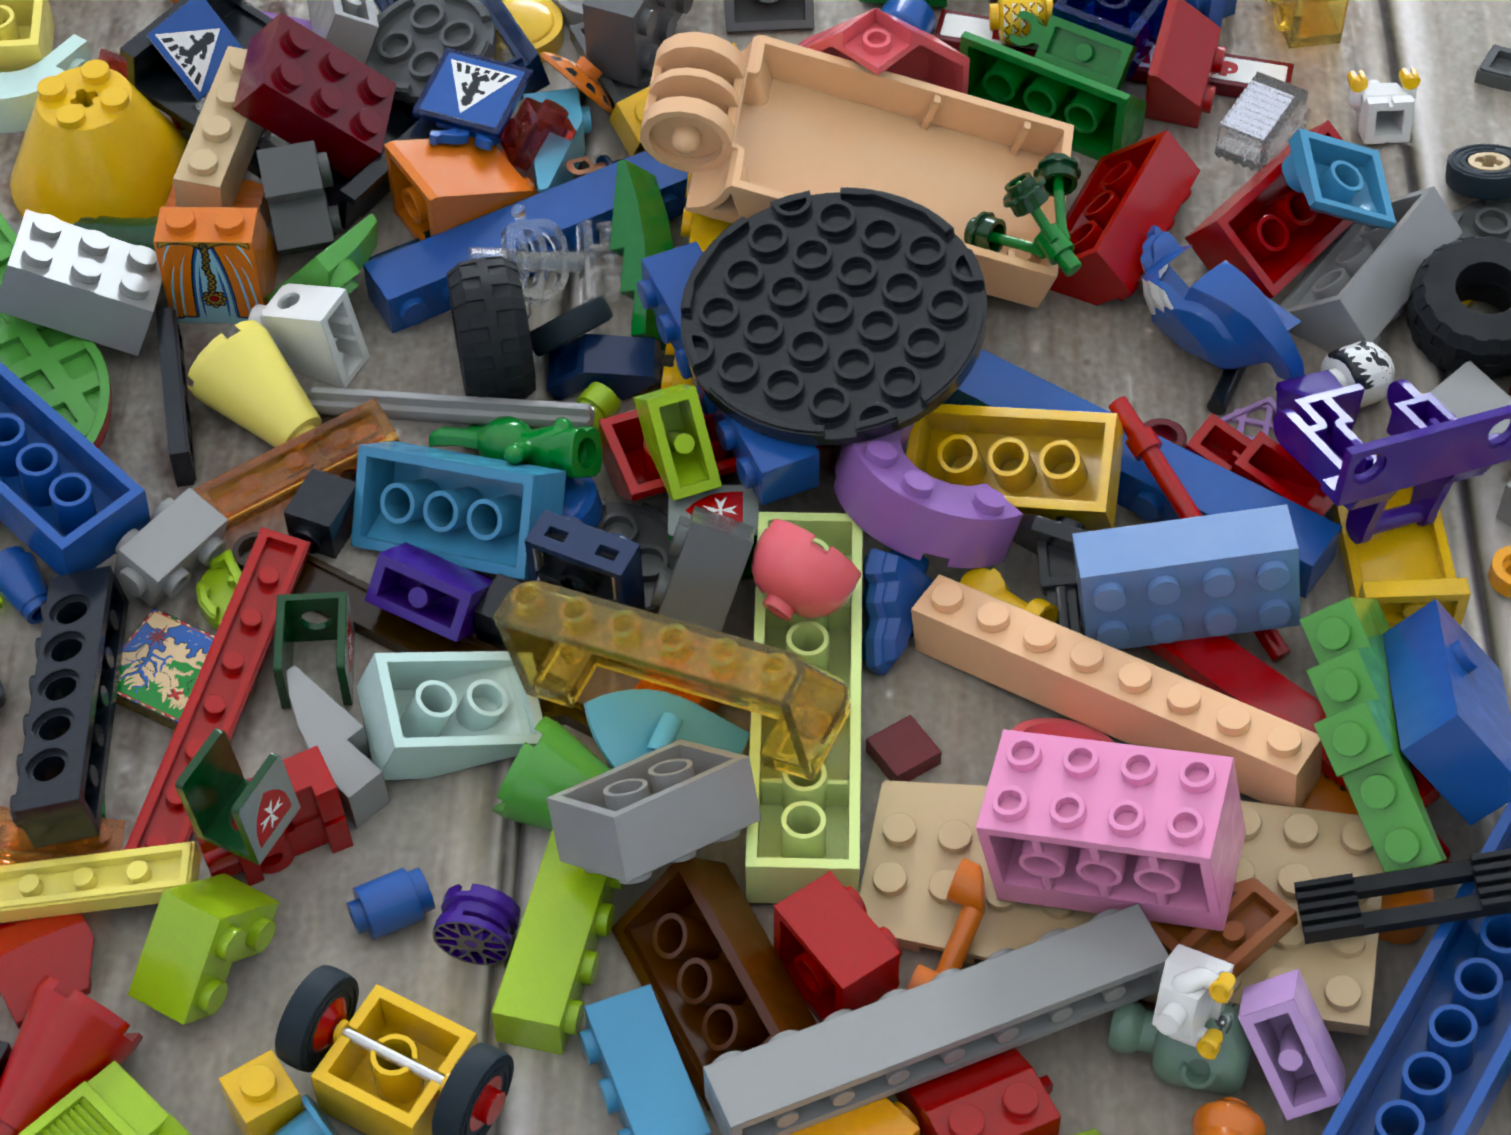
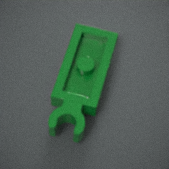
[1009,11,1138,91]

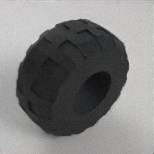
[1406,236,1511,380]
[447,256,536,399]

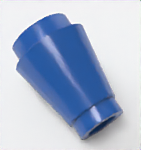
[0,546,48,624]

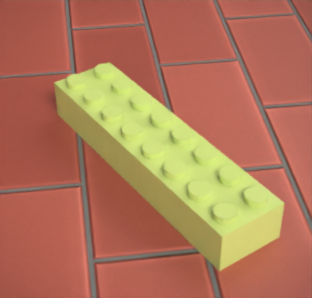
[745,512,863,903]

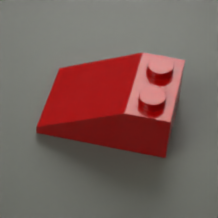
[895,1048,1061,1135]

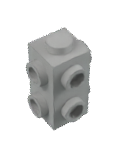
[114,487,228,607]

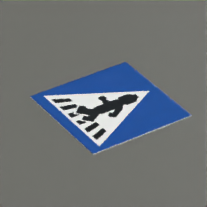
[147,0,243,100]

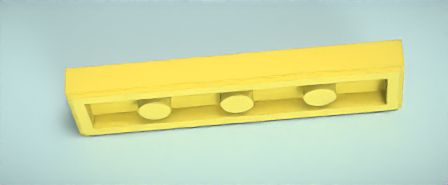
[0,841,201,923]

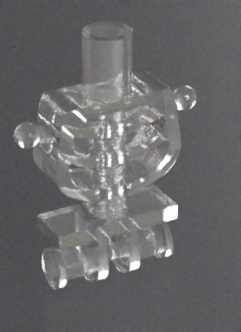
[467,204,625,318]

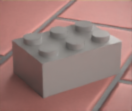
[0,209,162,356]
[547,739,761,884]

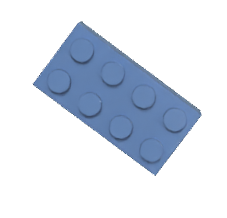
[1072,504,1301,650]

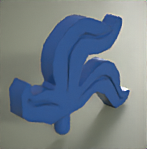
[429,117,502,151]

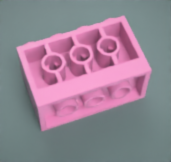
[976,729,1246,931]

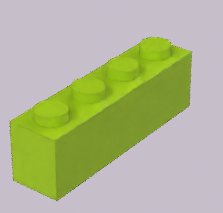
[491,828,625,1055]

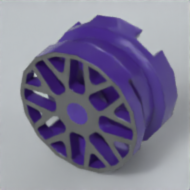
[432,883,521,965]

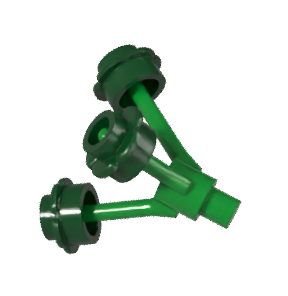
[964,153,1082,277]

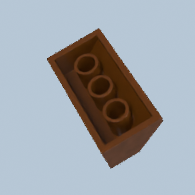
[611,857,817,1111]

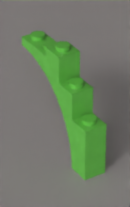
[1299,597,1446,872]

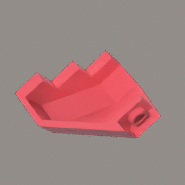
[798,8,970,94]

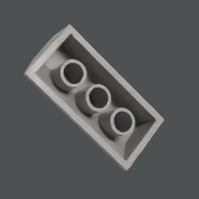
[1279,186,1463,352]

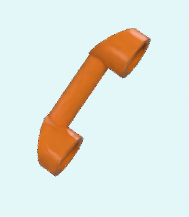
[906,858,986,990]

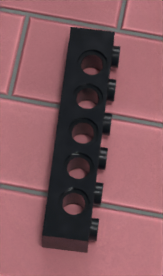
[10,566,129,848]

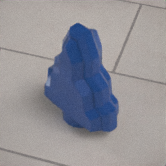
[862,548,933,675]

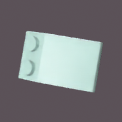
[356,651,543,780]

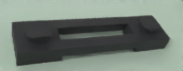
[1294,848,1511,944]

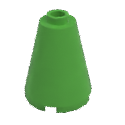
[493,716,611,831]

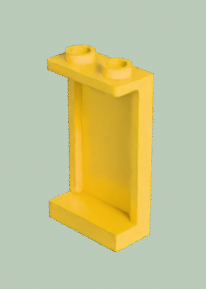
[1332,455,1471,628]

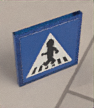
[412,47,533,139]

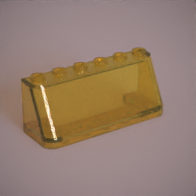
[493,581,851,781]

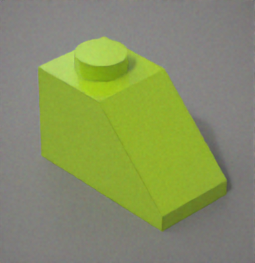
[633,383,722,501]

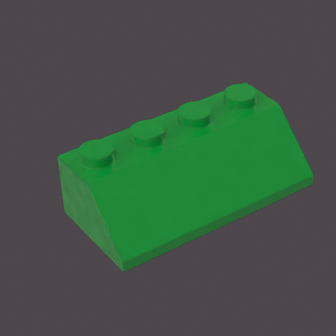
[960,31,1147,160]

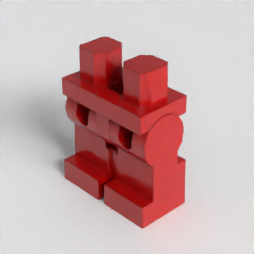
[189,745,354,886]

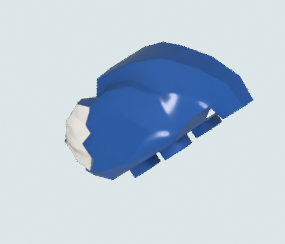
[1140,226,1305,380]

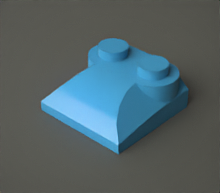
[1282,128,1396,229]

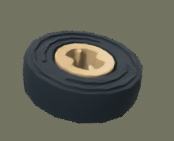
[1445,143,1511,200]
[530,295,613,357]

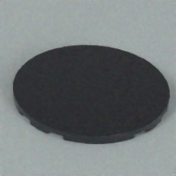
[680,187,988,446]

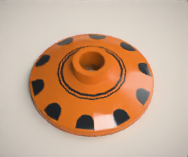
[540,52,613,115]

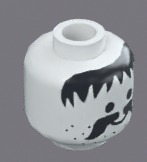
[1320,341,1395,408]

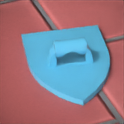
[584,689,750,769]

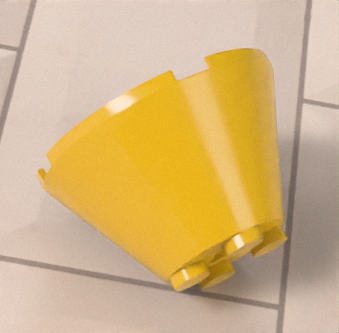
[10,59,188,225]

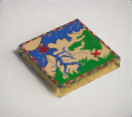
[116,608,215,731]

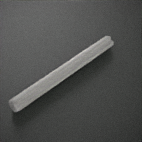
[308,387,595,429]

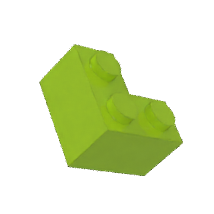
[127,873,280,1025]

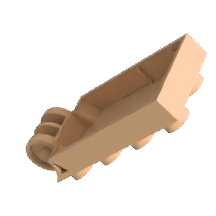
[640,31,1074,308]

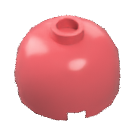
[751,519,861,621]

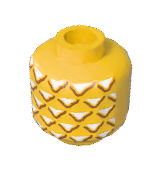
[989,0,1054,46]

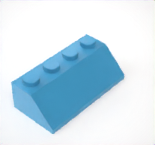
[351,441,566,580]

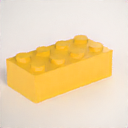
[906,404,1125,531]

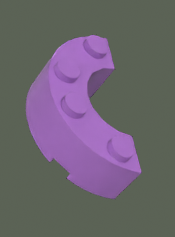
[833,423,1023,568]

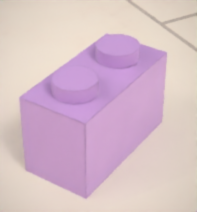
[1238,969,1346,1121]

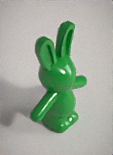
[429,416,603,479]

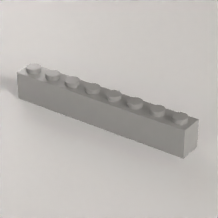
[703,904,1169,1135]

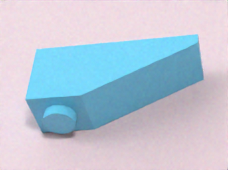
[523,88,592,193]

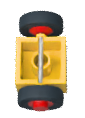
[275,965,514,1135]

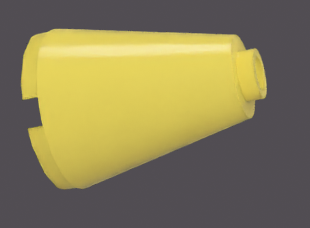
[187,320,322,455]

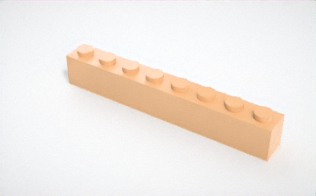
[911,574,1322,808]

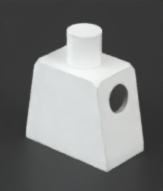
[249,283,370,388]

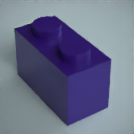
[364,542,493,642]

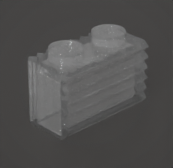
[1215,71,1311,172]

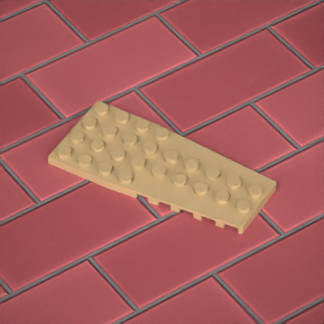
[859,780,1385,1036]

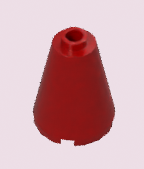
[0,976,143,1135]

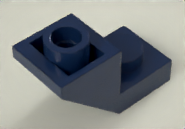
[547,333,661,401]

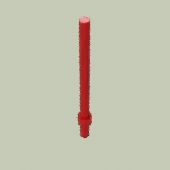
[1108,396,1291,663]

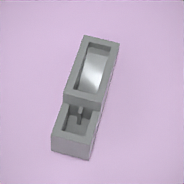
[286,665,390,828]

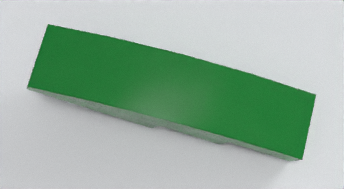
[609,159,674,351]

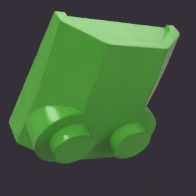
[265,213,378,302]

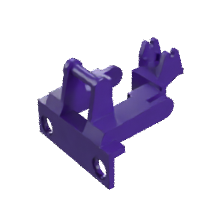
[1273,370,1511,544]

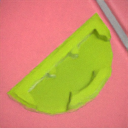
[196,549,242,630]

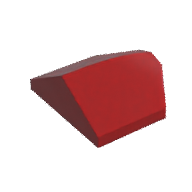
[0,913,95,1029]

